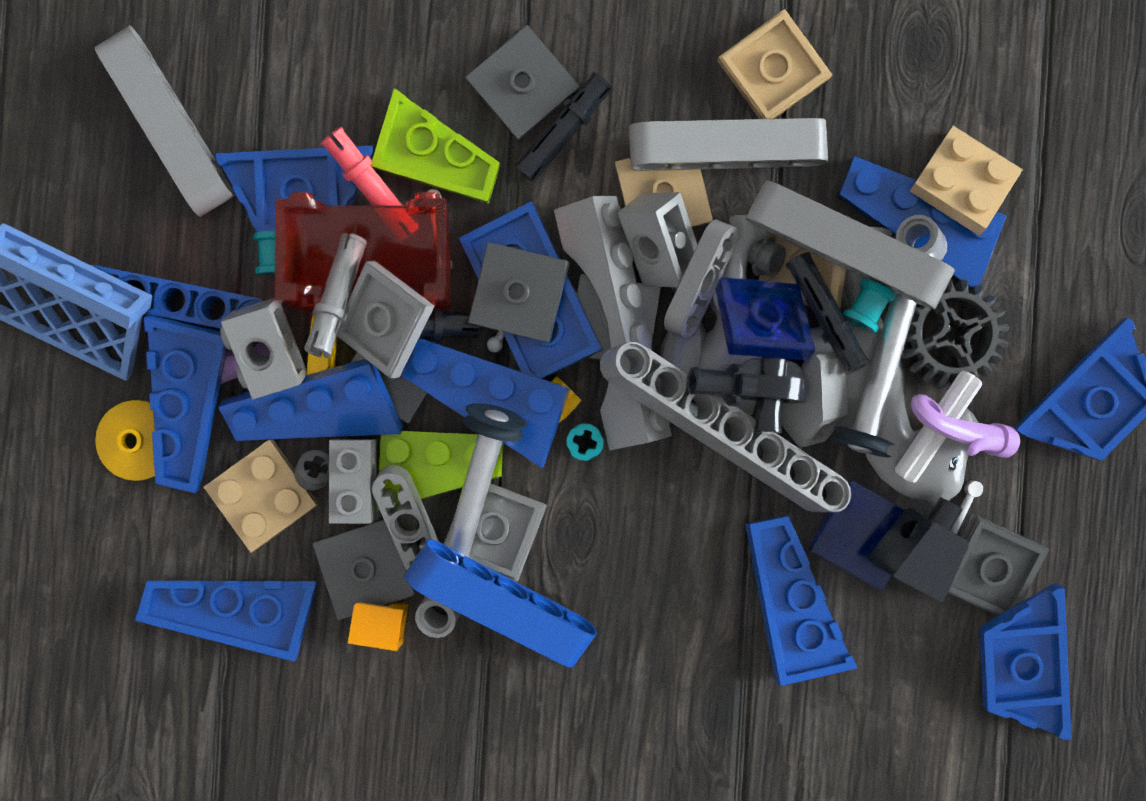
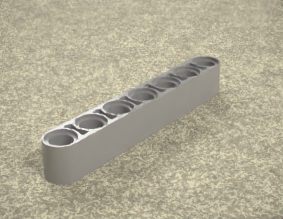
[600,342,851,512]

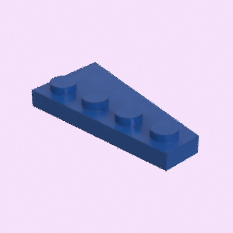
[837,156,1007,290]
[144,315,227,493]
[401,338,570,468]
[218,359,403,441]
[745,515,857,686]
[135,581,319,662]

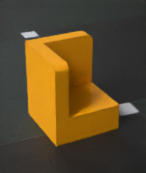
[348,602,409,651]

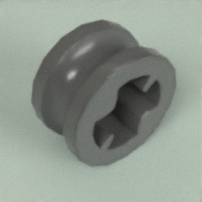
[294,450,329,491]

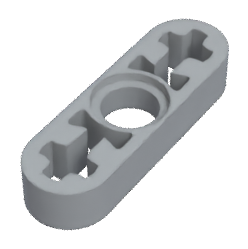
[664,219,738,339]
[372,465,439,570]

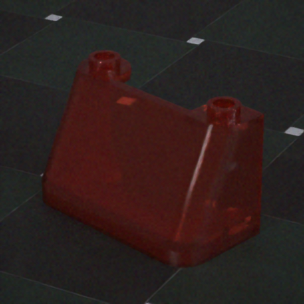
[275,192,452,311]

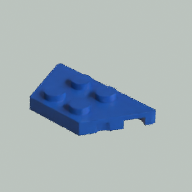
[216,146,375,234]
[1013,318,1146,461]
[979,583,1072,740]

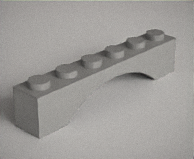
[554,196,672,451]

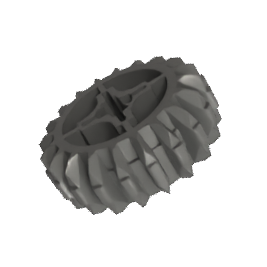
[901,279,1010,388]

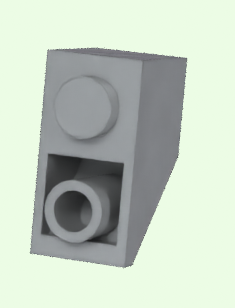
[781,351,848,448]

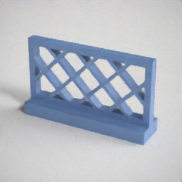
[0,223,152,381]

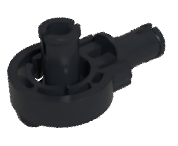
[687,357,808,433]

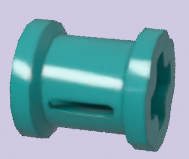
[253,231,293,276]
[843,278,896,334]
[566,423,604,461]

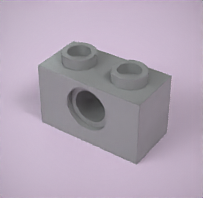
[617,192,697,287]
[220,297,307,400]
[329,439,379,524]

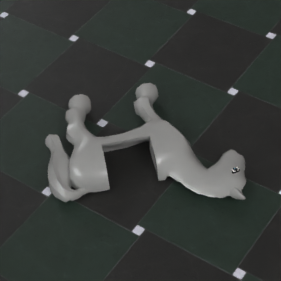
[660,215,979,508]

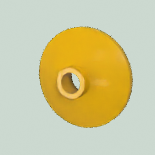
[95,400,155,481]

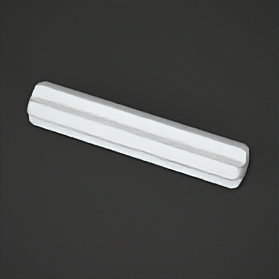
[895,371,982,483]

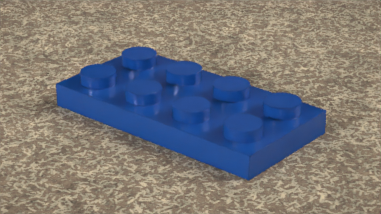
[459,201,603,379]

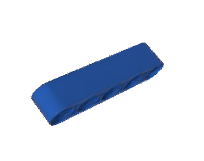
[91,265,264,329]
[404,539,597,667]

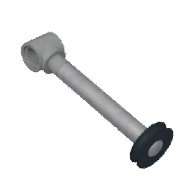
[830,215,947,458]
[415,403,527,638]

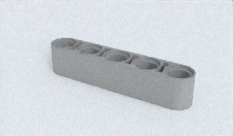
[95,25,235,217]
[629,118,828,171]
[745,180,955,309]

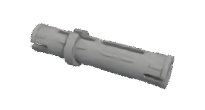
[304,233,367,358]

